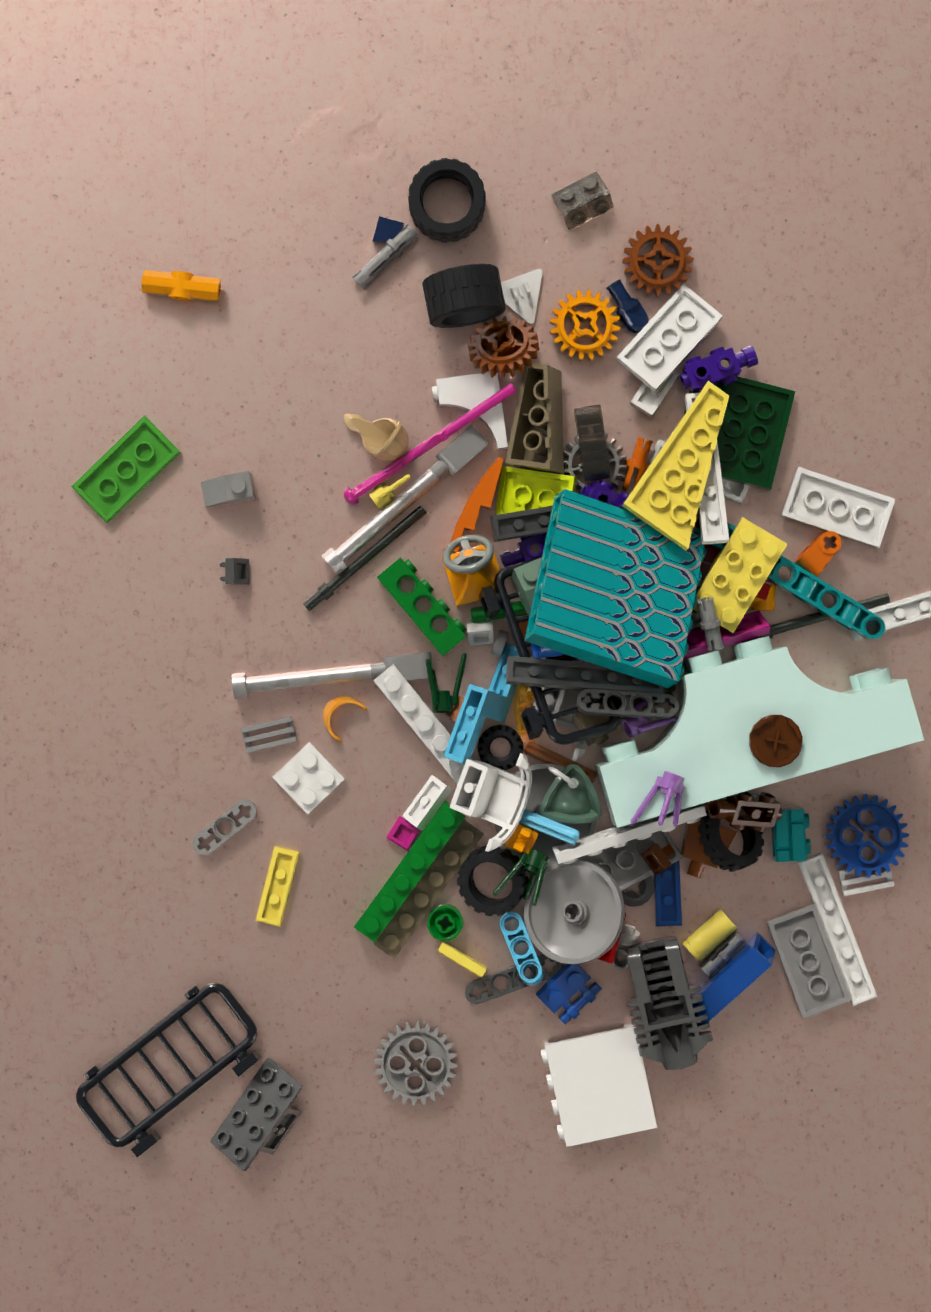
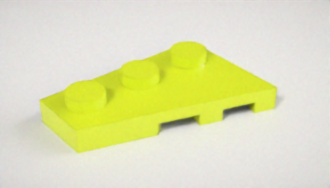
[495,466,578,515]

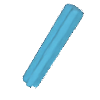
[519,809,580,845]

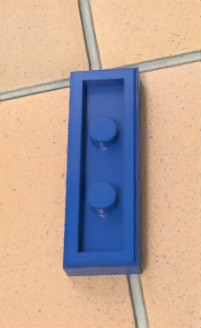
[654,848,682,927]

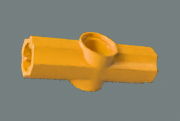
[141,270,221,302]

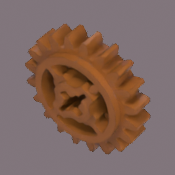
[622,224,694,297]
[468,316,540,379]

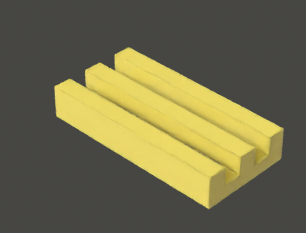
[438,941,487,977]

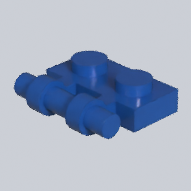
[535,964,602,1025]

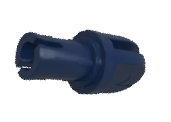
[606,279,649,333]

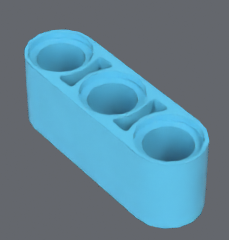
[500,912,544,986]

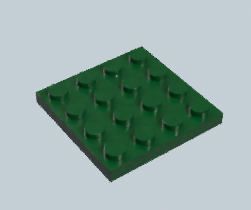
[683,369,795,491]

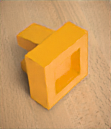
[504,824,539,854]

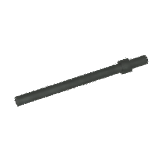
[303,505,426,612]
[742,593,890,643]

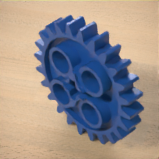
[824,794,909,878]

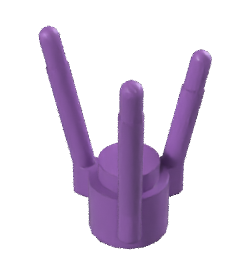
[622,687,677,738]
[631,771,685,826]

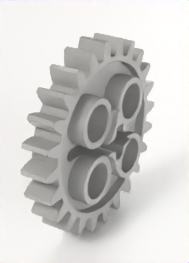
[374,1021,458,1106]

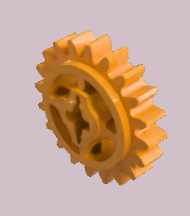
[549,289,620,361]

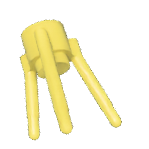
[369,451,428,510]

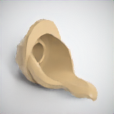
[344,413,408,461]

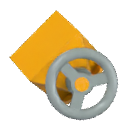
[442,535,500,607]

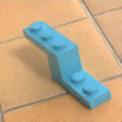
[443,643,530,765]

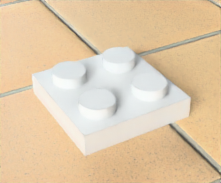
[272,742,345,814]

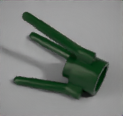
[426,653,467,713]
[493,849,549,906]

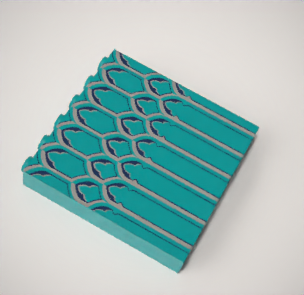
[524,489,706,688]

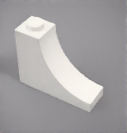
[432,372,508,451]

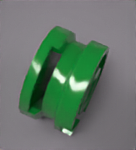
[427,904,463,941]

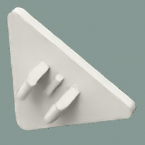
[501,269,543,325]

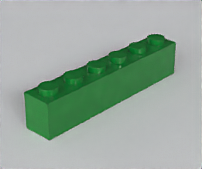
[354,801,466,943]

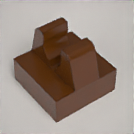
[640,843,675,875]

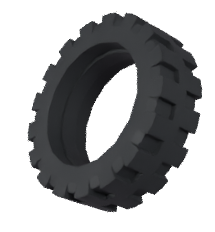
[698,810,764,872]
[457,846,528,916]

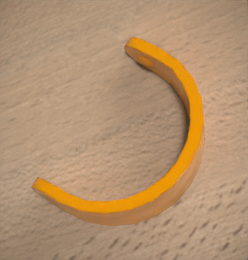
[323,696,368,742]

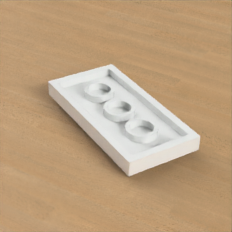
[616,284,723,392]
[781,467,895,548]

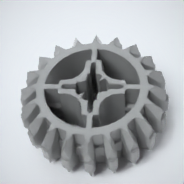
[563,431,628,499]

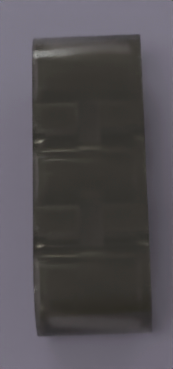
[574,404,611,482]

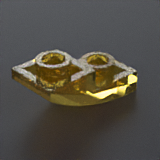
[514,685,534,736]

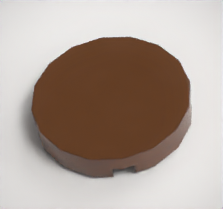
[749,715,803,767]

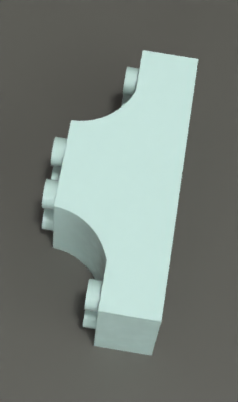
[594,636,924,828]

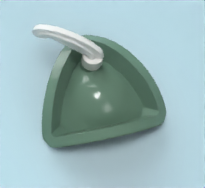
[540,764,602,824]

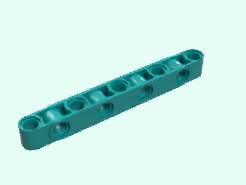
[692,512,885,639]

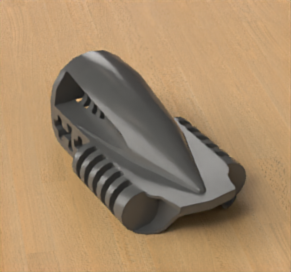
[626,936,713,1070]

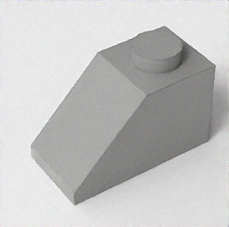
[201,471,256,507]

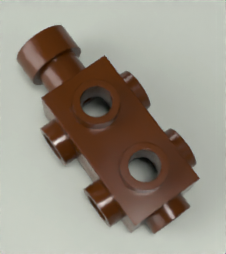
[708,791,782,832]

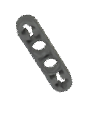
[575,689,679,720]
[465,954,561,1004]

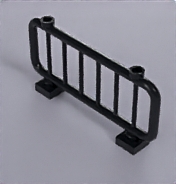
[479,557,621,745]
[76,983,261,1157]

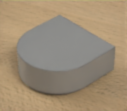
[491,629,509,656]

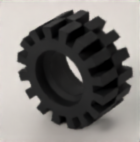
[477,725,524,771]

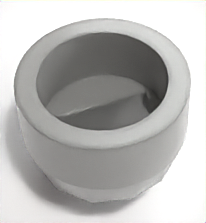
[612,948,629,970]

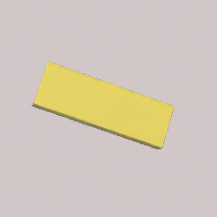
[256,846,300,927]

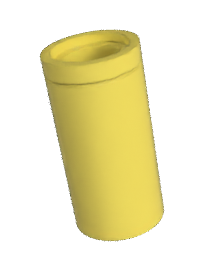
[682,909,737,962]

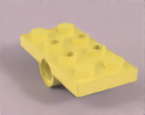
[693,517,787,633]

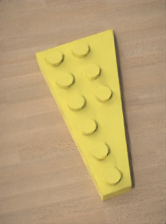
[622,381,729,551]

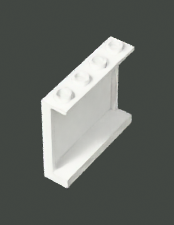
[541,1023,657,1147]

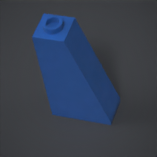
[693,932,775,1022]

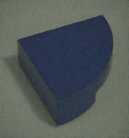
[373,216,404,243]

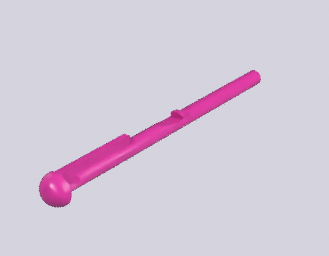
[344,383,517,505]

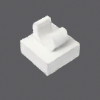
[467,617,494,646]

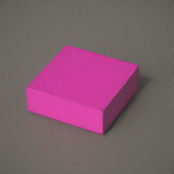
[386,816,421,851]

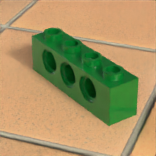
[377,557,467,656]

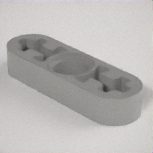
[193,800,257,855]

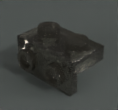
[551,171,614,230]

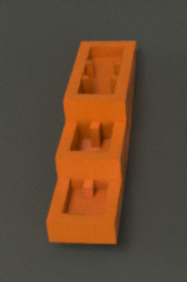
[450,457,504,553]

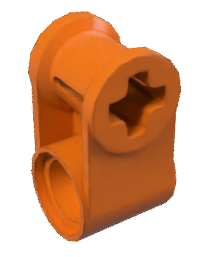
[794,531,842,577]

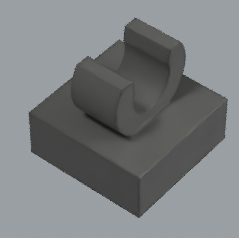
[220,558,249,585]

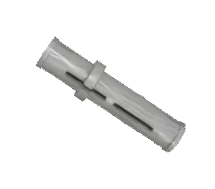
[352,224,419,289]

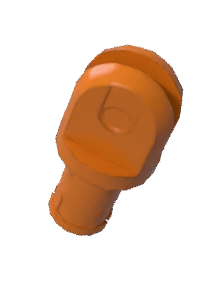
[622,437,653,492]

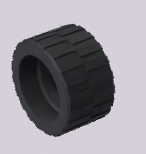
[408,158,486,243]
[422,264,506,328]

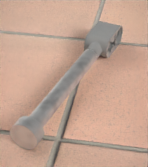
[322,425,489,575]
[232,652,433,699]

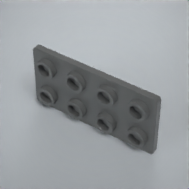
[210,1058,303,1171]

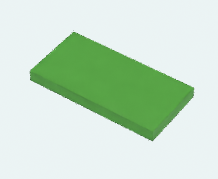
[71,415,181,523]

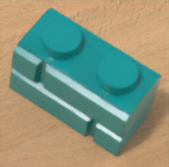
[772,808,811,862]

